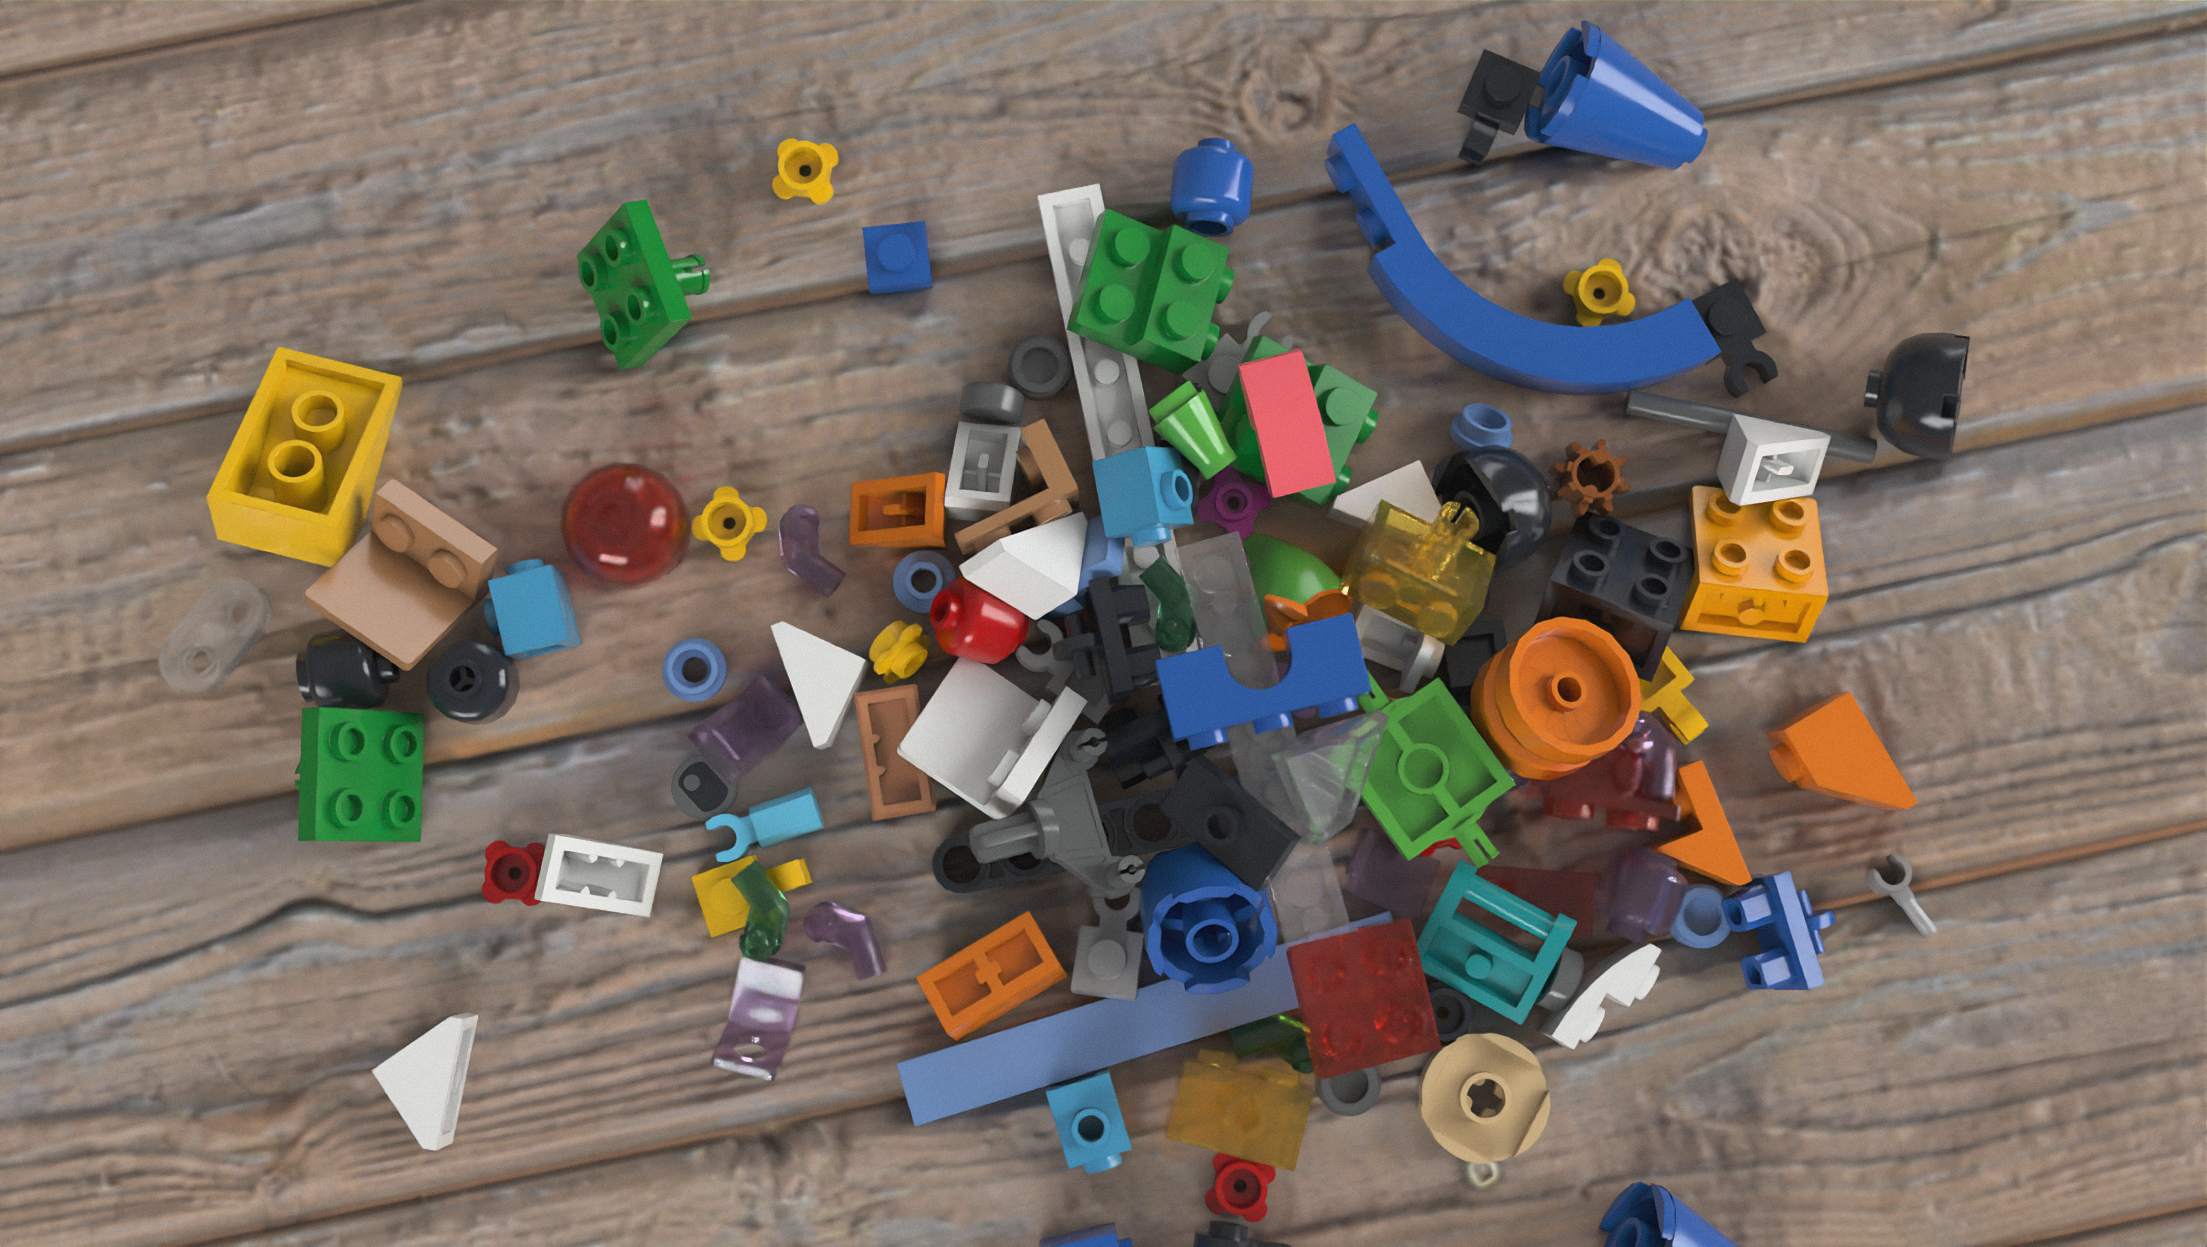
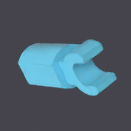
[705,786,824,862]

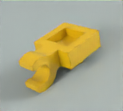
[1638,646,1709,747]
[691,855,813,938]

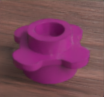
[1196,466,1271,541]

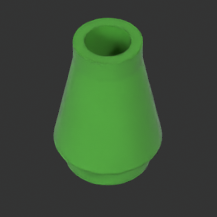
[1147,380,1238,480]

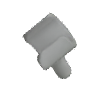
[1866,854,1937,938]

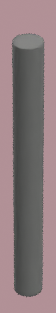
[1623,389,1877,464]

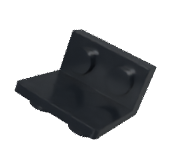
[1533,511,1695,683]

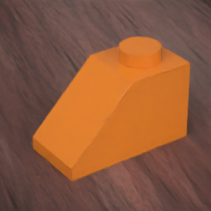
[1766,691,1918,810]

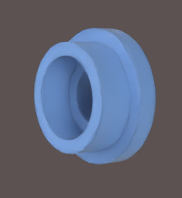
[1450,403,1513,451]
[893,550,956,614]
[662,638,728,702]

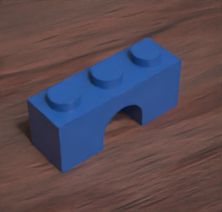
[1154,612,1372,751]

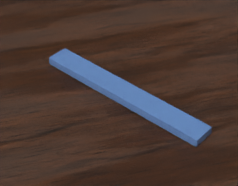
[897,910,1409,1127]

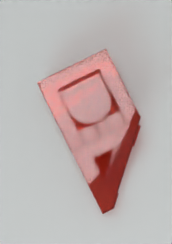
[1473,864,1596,938]

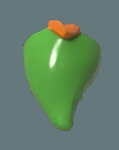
[1244,533,1355,653]

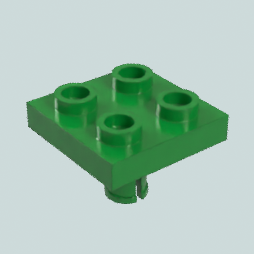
[577,199,710,371]
[295,707,424,842]

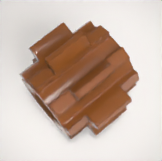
[1548,439,1631,519]

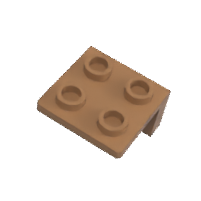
[954,418,1079,561]
[305,478,498,671]

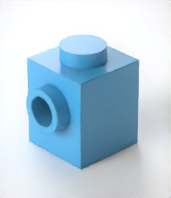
[1092,446,1194,548]
[484,559,582,661]
[1046,1067,1132,1174]

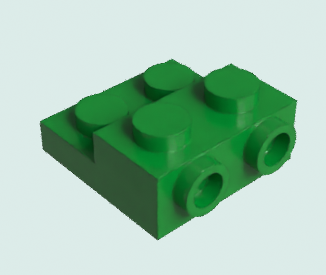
[1066,208,1234,375]
[1216,335,1378,507]

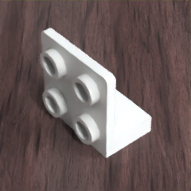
[897,657,1088,820]

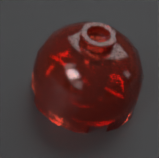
[560,462,691,590]

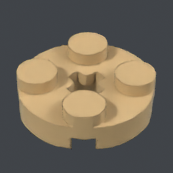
[1418,1031,1551,1164]

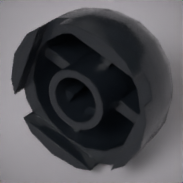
[1864,333,1970,461]
[1431,444,1552,576]

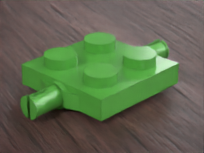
[1329,670,1516,869]

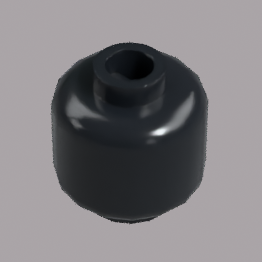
[296,629,400,710]
[426,639,520,725]

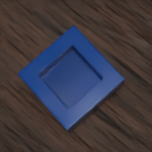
[862,221,933,294]

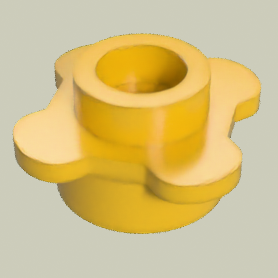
[772,138,839,205]
[1562,258,1635,327]
[691,486,768,562]
[869,620,931,684]

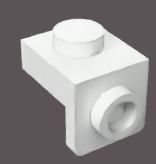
[1355,587,1445,695]

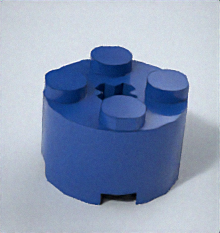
[1139,842,1278,994]

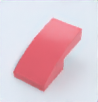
[1237,349,1336,498]

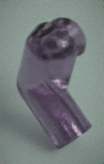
[803,901,888,981]

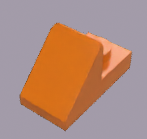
[1642,760,1752,886]

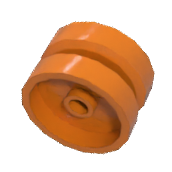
[1470,617,1641,781]

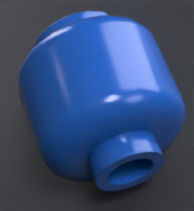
[1170,138,1254,237]

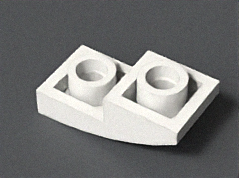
[1539,941,1662,1049]

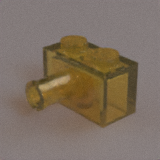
[1338,499,1496,647]
[1164,1048,1313,1172]

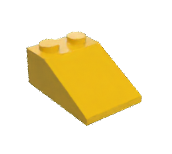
[206,346,403,567]

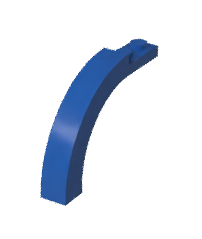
[1325,123,1721,396]

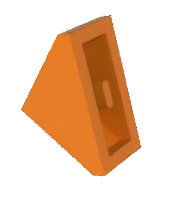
[849,472,949,550]

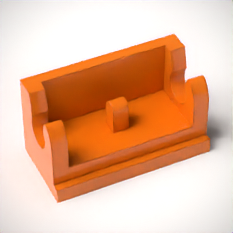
[916,910,1069,1042]

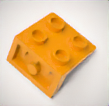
[1679,486,1829,643]

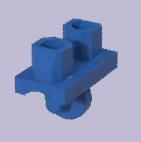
[1721,871,1836,990]

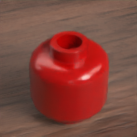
[930,575,1029,664]

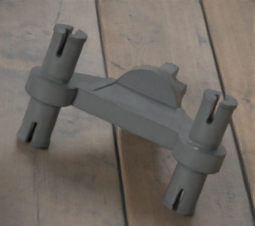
[969,728,1145,899]

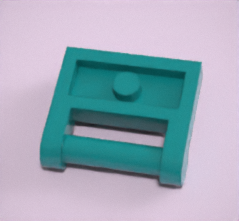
[1406,859,1577,1025]

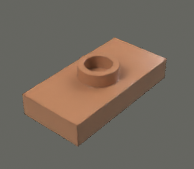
[853,683,938,821]

